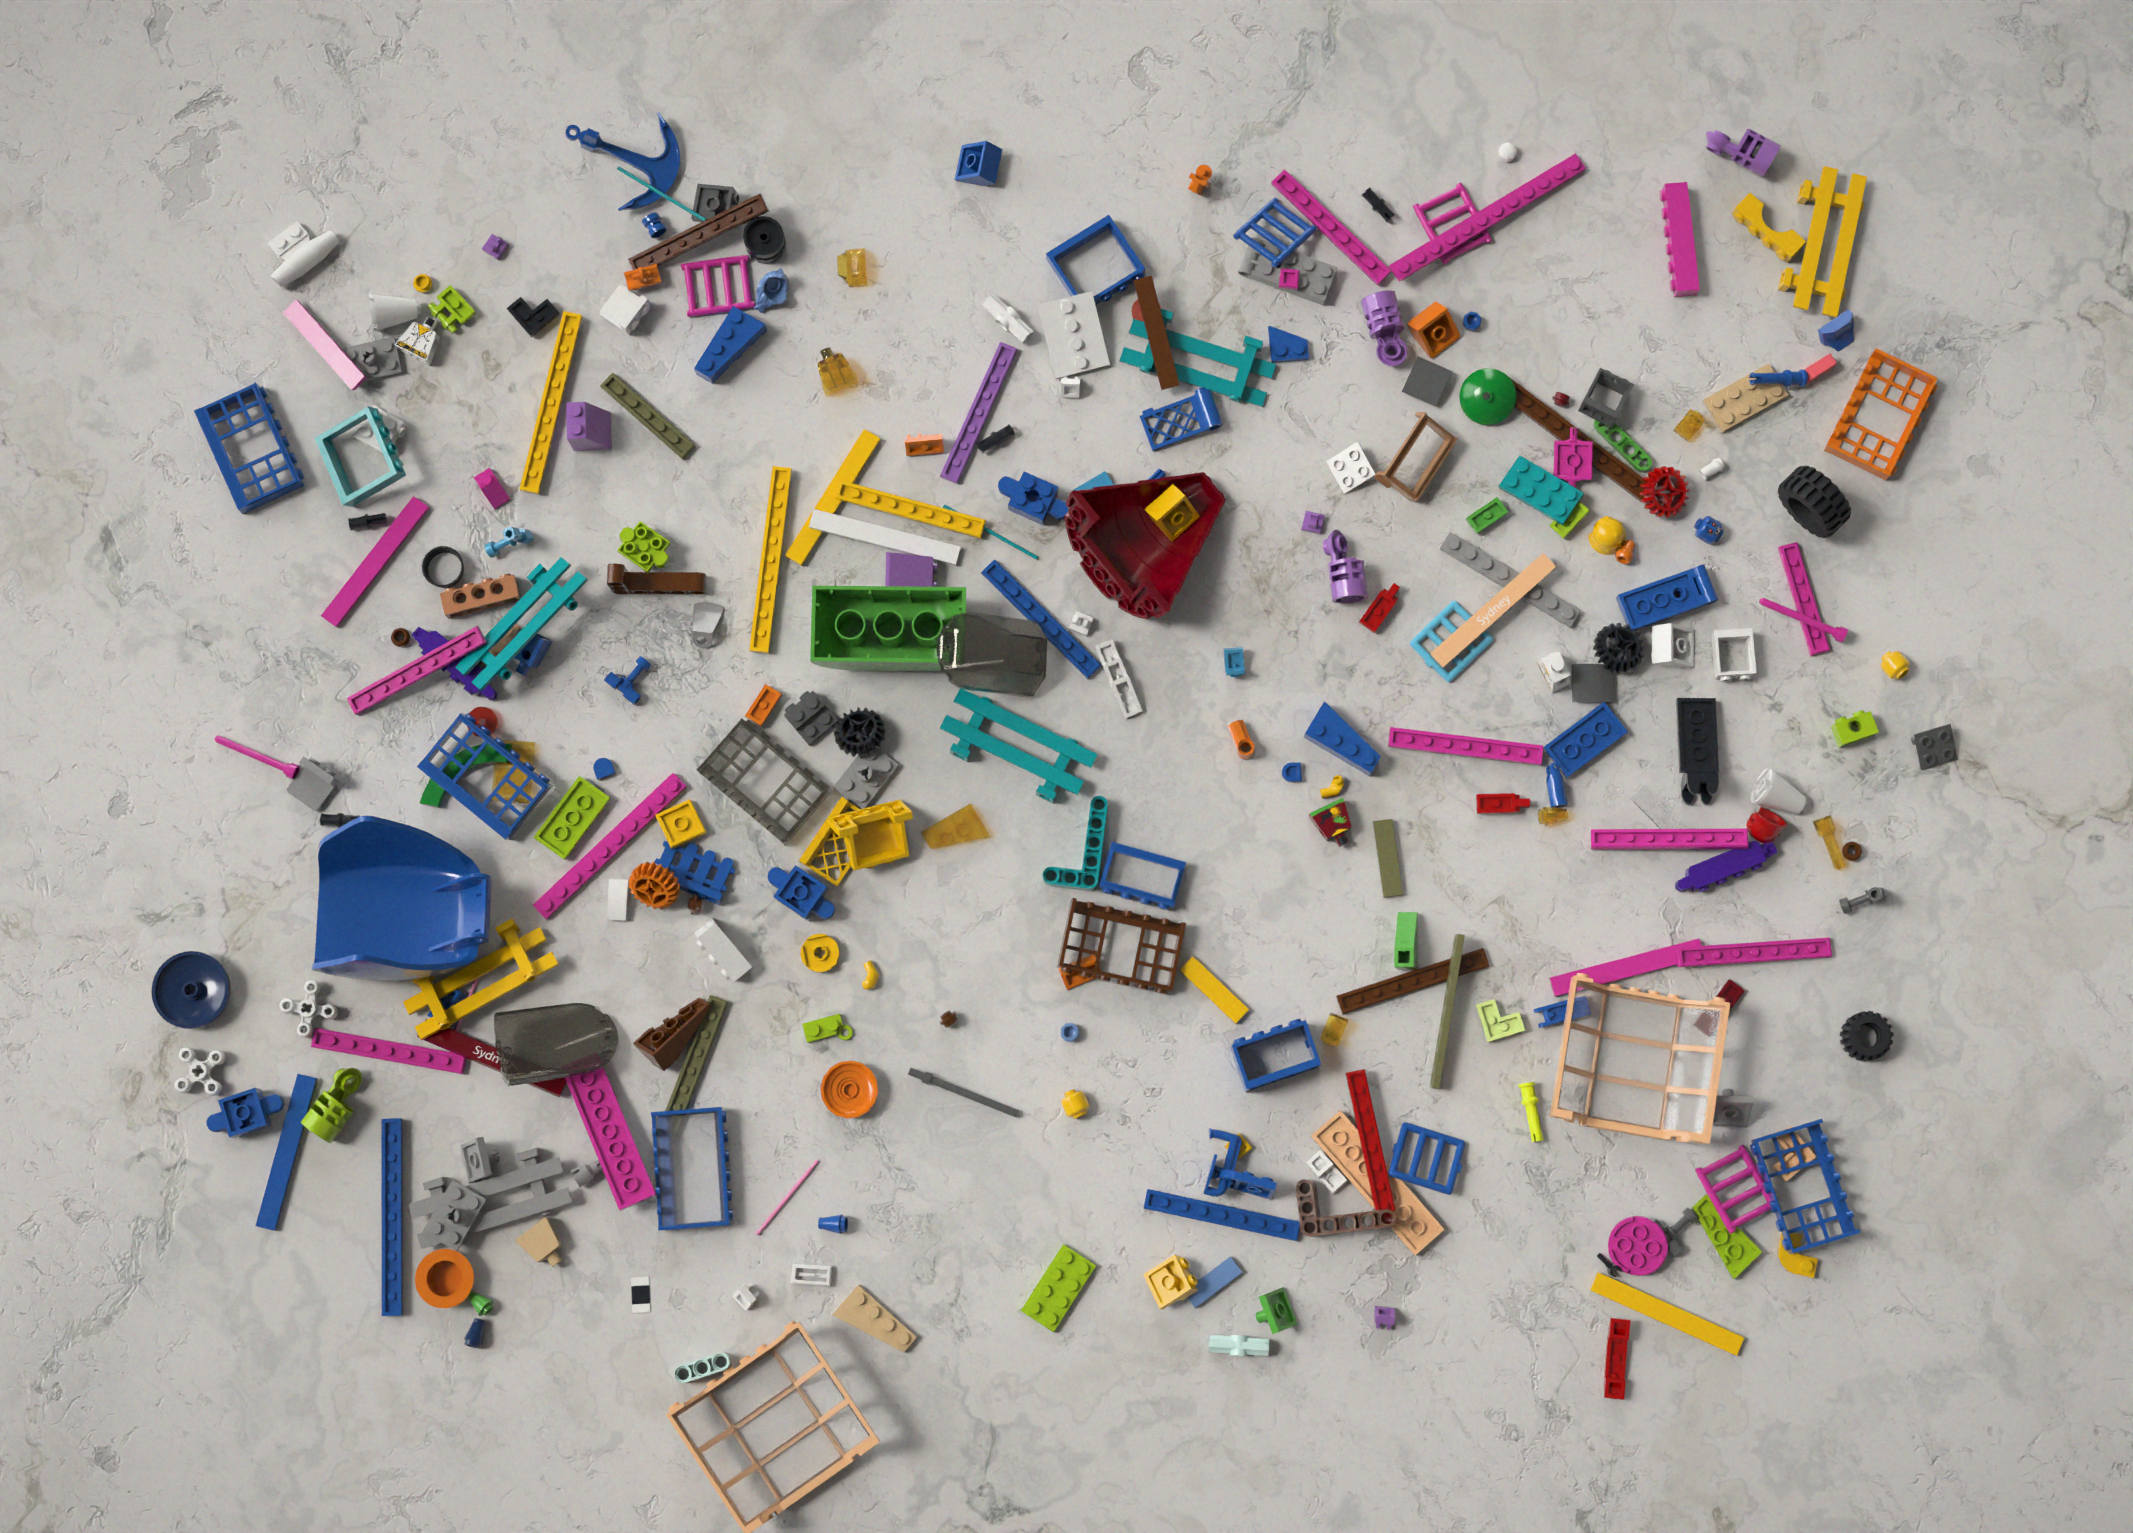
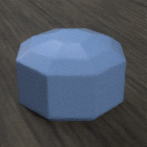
[1061,1023,1079,1042]

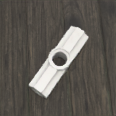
[983,294,1034,344]

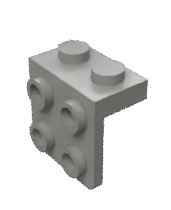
[287,756,340,811]

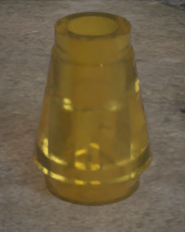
[1538,807,1568,826]

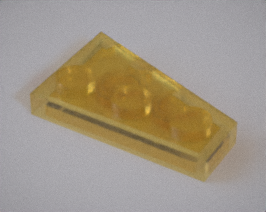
[921,803,990,849]

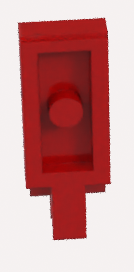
[1359,583,1400,633]
[1476,793,1530,814]

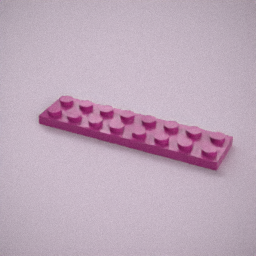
[561,1053,656,1211]

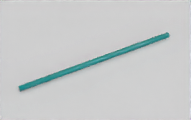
[617,167,707,221]
[943,505,1038,559]

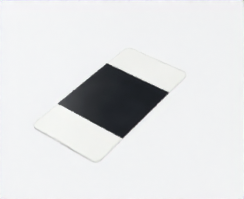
[631,1277,650,1313]

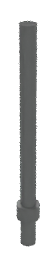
[908,1068,1019,1117]

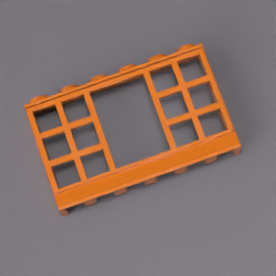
[1824,348,1938,481]

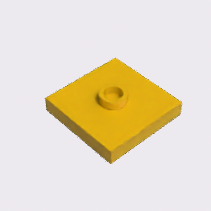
[655,799,707,850]

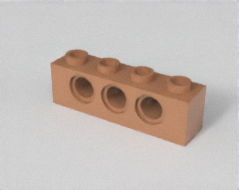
[440,573,522,619]

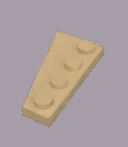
[832,1285,917,1352]

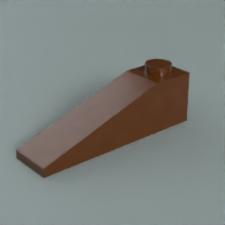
[633,998,711,1071]

